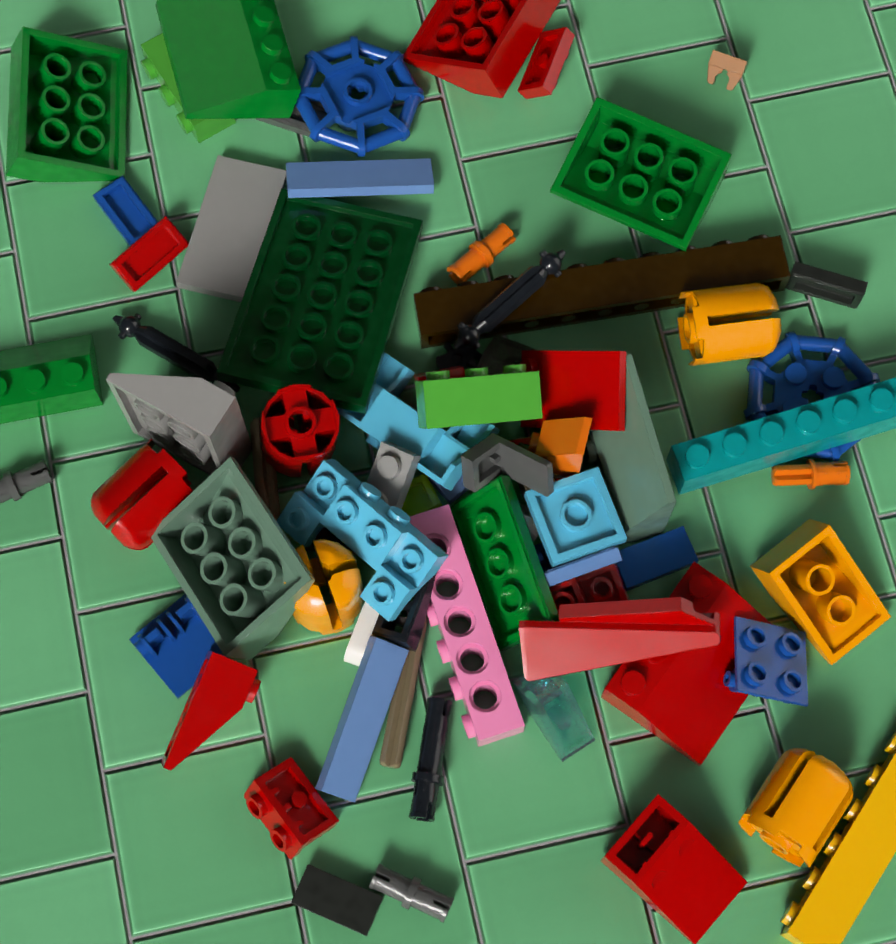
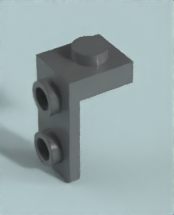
[461,433,554,497]

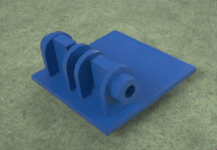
[129,593,229,699]
[723,616,808,707]

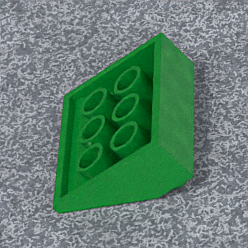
[155,0,301,119]
[6,26,128,182]
[550,97,732,252]

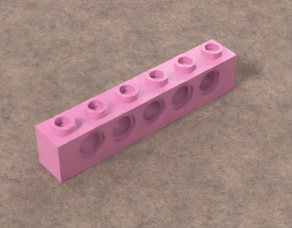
[410,504,525,747]

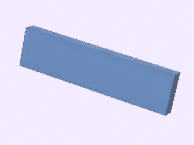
[286,158,434,198]
[315,636,409,803]

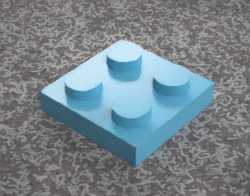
[524,467,627,568]

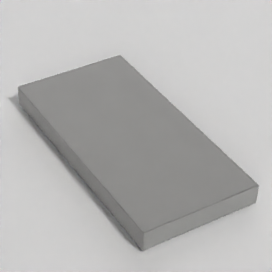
[176,155,287,302]

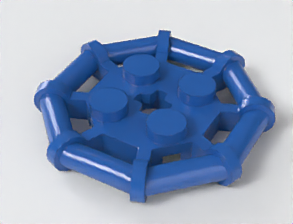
[295,36,424,157]
[743,331,880,462]

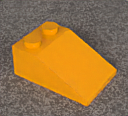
[750,519,891,665]

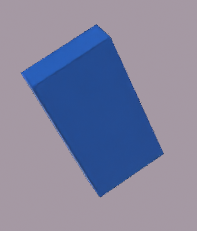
[93,175,158,246]
[616,526,699,591]

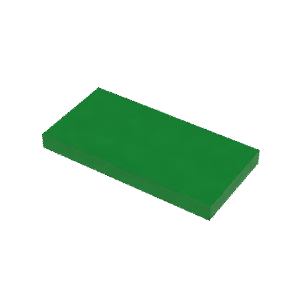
[450,476,560,651]

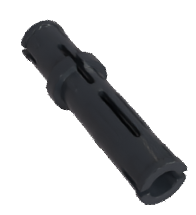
[409,697,453,822]

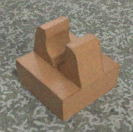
[707,50,748,91]

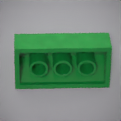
[0,334,103,424]

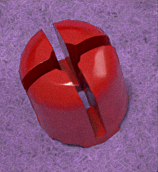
[260,384,340,477]
[90,438,193,550]

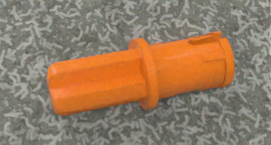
[771,459,851,490]

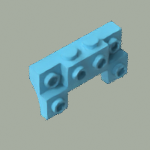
[336,353,500,491]
[277,459,449,622]

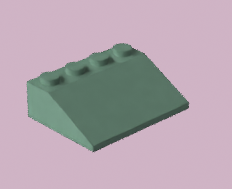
[585,354,676,545]
[151,457,315,660]

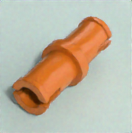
[446,223,516,285]

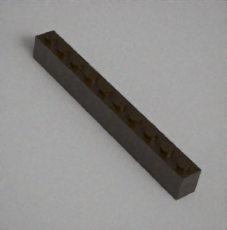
[413,234,791,349]

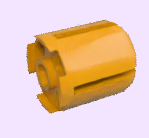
[677,283,782,366]
[283,539,363,635]
[738,748,853,868]

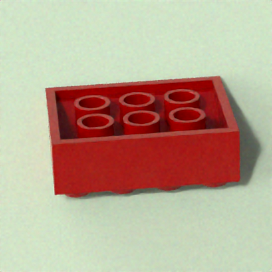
[403,0,561,99]
[601,562,773,766]

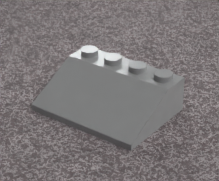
[106,373,252,475]

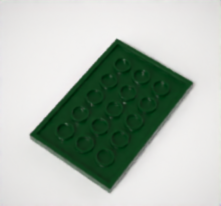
[217,188,423,414]

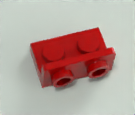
[244,757,339,859]

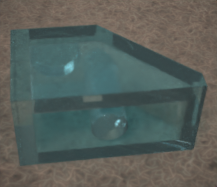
[513,676,595,762]

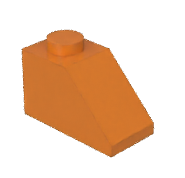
[528,417,592,477]

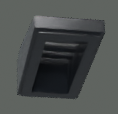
[372,574,436,652]

